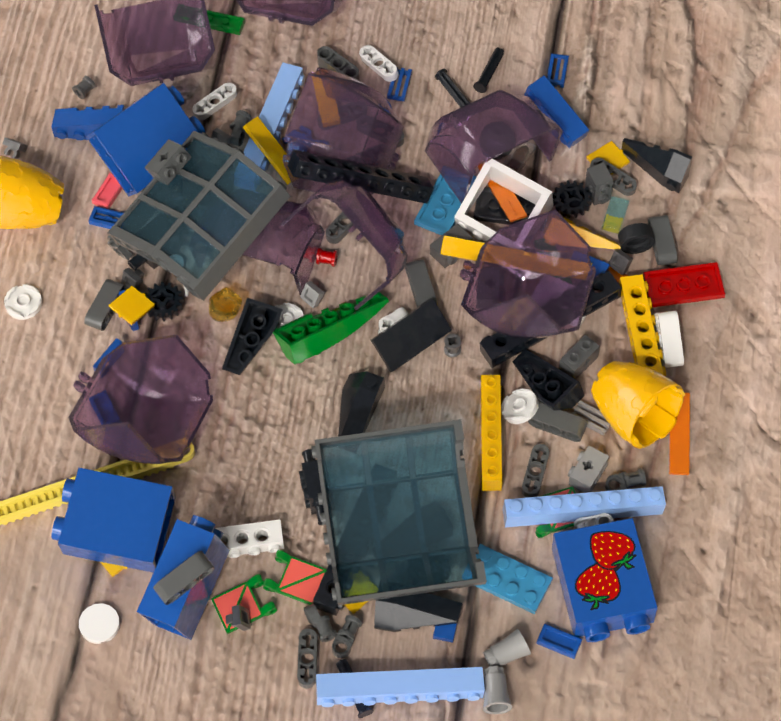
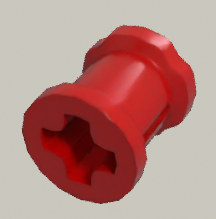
[316,248,338,267]

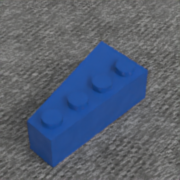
[521,75,589,149]
[51,105,125,140]

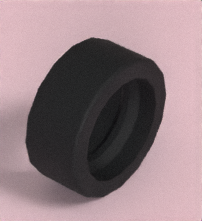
[618,223,655,254]

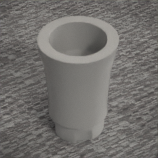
[483,629,531,667]
[483,666,512,714]

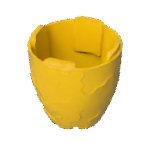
[0,155,64,229]
[591,361,685,449]

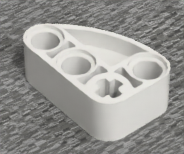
[654,310,684,368]

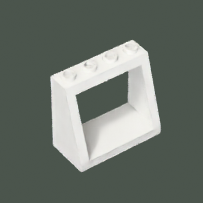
[454,157,553,250]

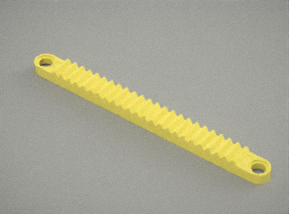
[0,440,195,525]

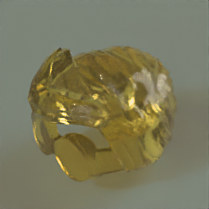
[208,287,243,322]

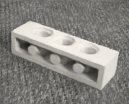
[215,520,284,558]

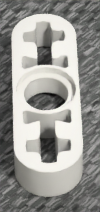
[359,45,399,82]
[192,83,237,120]

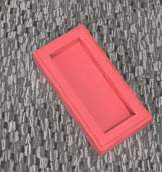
[92,173,123,209]

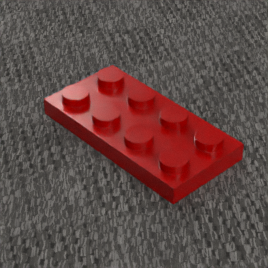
[643,262,725,308]

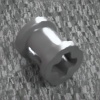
[72,75,96,99]
[444,334,461,358]

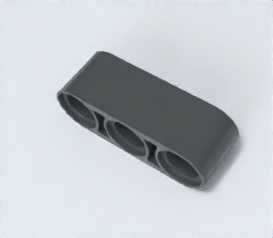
[317,46,360,88]
[648,215,677,265]
[405,259,437,307]
[84,279,126,331]
[528,403,588,442]
[153,551,215,605]

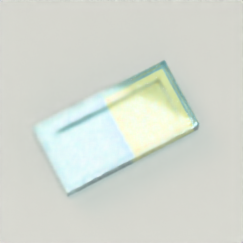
[601,196,629,234]

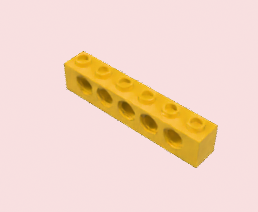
[619,274,666,376]
[481,375,502,491]

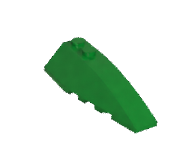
[273,292,389,365]

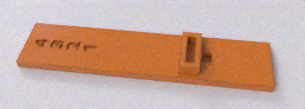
[477,163,527,223]
[669,393,690,475]

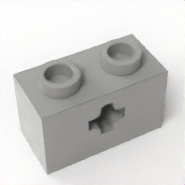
[568,445,609,493]

